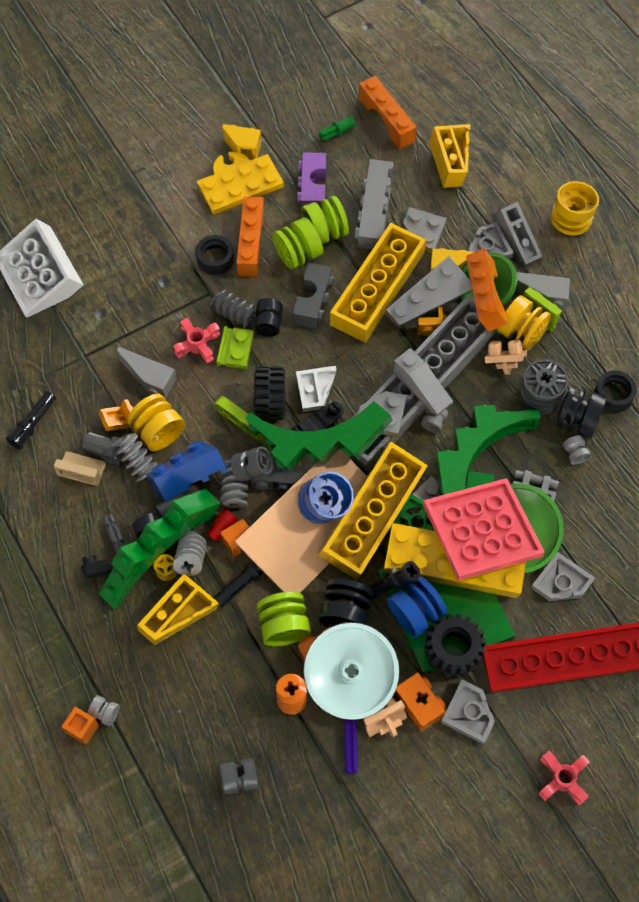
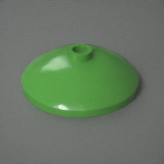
[461,252,517,306]

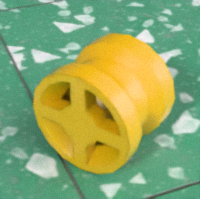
[154,554,177,581]

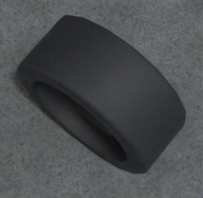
[195,235,234,275]
[594,370,637,413]

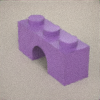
[297,152,326,208]

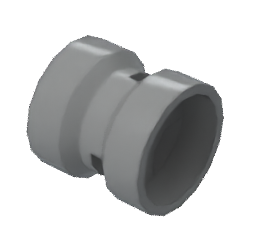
[421,408,448,433]
[563,435,591,465]
[87,695,120,727]

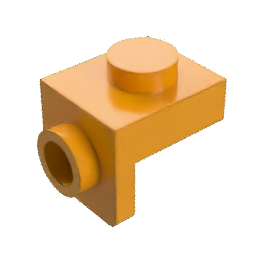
[417,307,447,336]
[99,399,133,431]

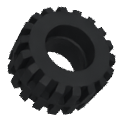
[254,366,285,420]
[424,614,486,678]

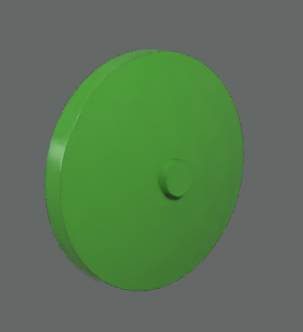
[510,484,564,573]

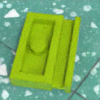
[523,287,562,332]
[217,326,254,370]

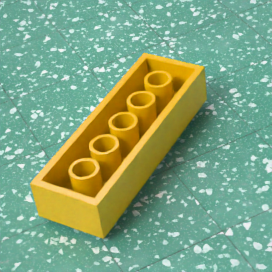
[330,223,426,343]
[318,442,428,579]
[383,523,526,599]

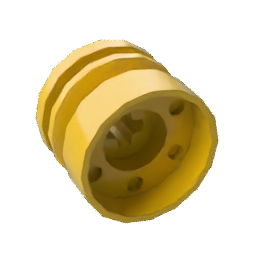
[551,181,599,236]
[497,295,551,351]
[127,394,185,452]

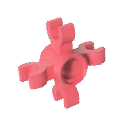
[173,318,221,364]
[538,751,590,805]

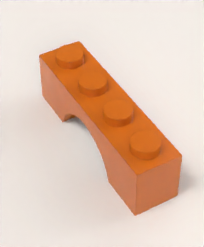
[359,76,417,150]
[237,196,264,278]
[466,248,508,332]

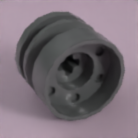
[518,359,568,416]

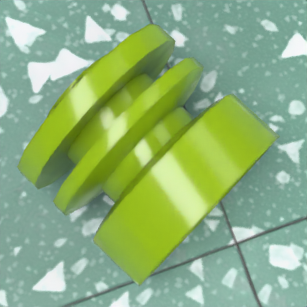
[301,195,349,244]
[272,217,323,270]
[256,592,311,647]

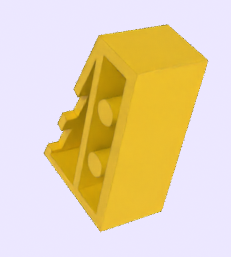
[429,124,470,188]
[137,574,219,645]

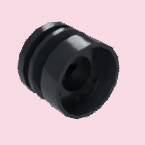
[556,385,607,439]
[318,578,374,627]

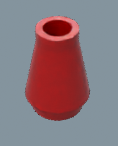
[207,509,238,542]

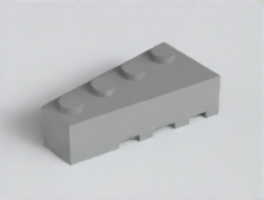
[355,159,394,249]
[385,256,473,329]

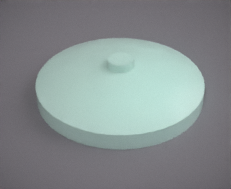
[304,623,399,719]

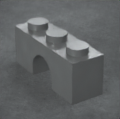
[293,263,335,329]

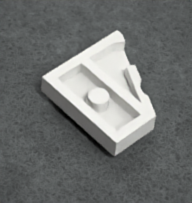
[296,366,336,412]

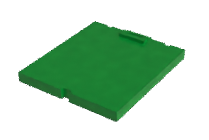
[377,568,515,675]

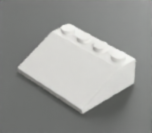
[0,219,83,317]

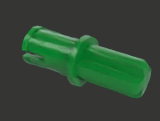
[318,116,355,141]

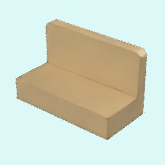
[54,452,106,486]

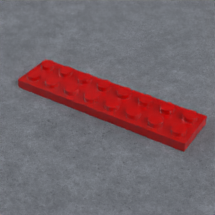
[483,622,639,693]

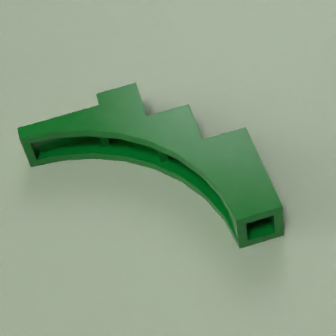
[245,401,393,471]
[435,405,540,496]
[99,489,221,609]

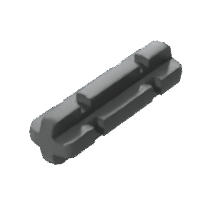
[103,515,125,554]

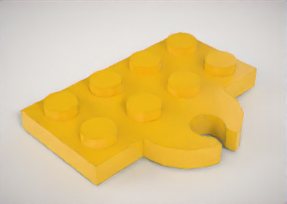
[197,152,284,215]

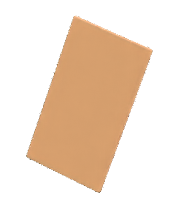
[235,448,367,593]

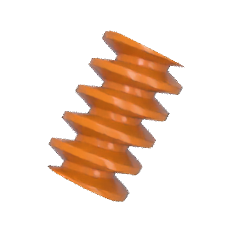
[276,674,307,715]

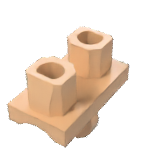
[485,340,527,375]
[363,696,407,737]

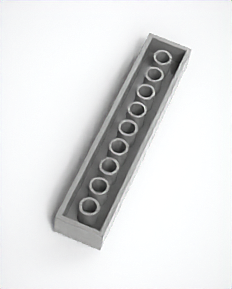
[340,295,497,472]

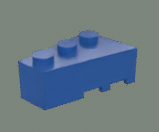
[146,441,228,501]

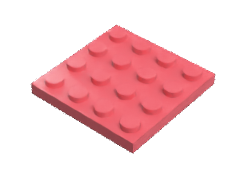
[423,478,545,581]

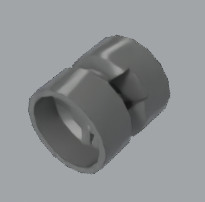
[231,446,273,481]
[220,758,259,795]

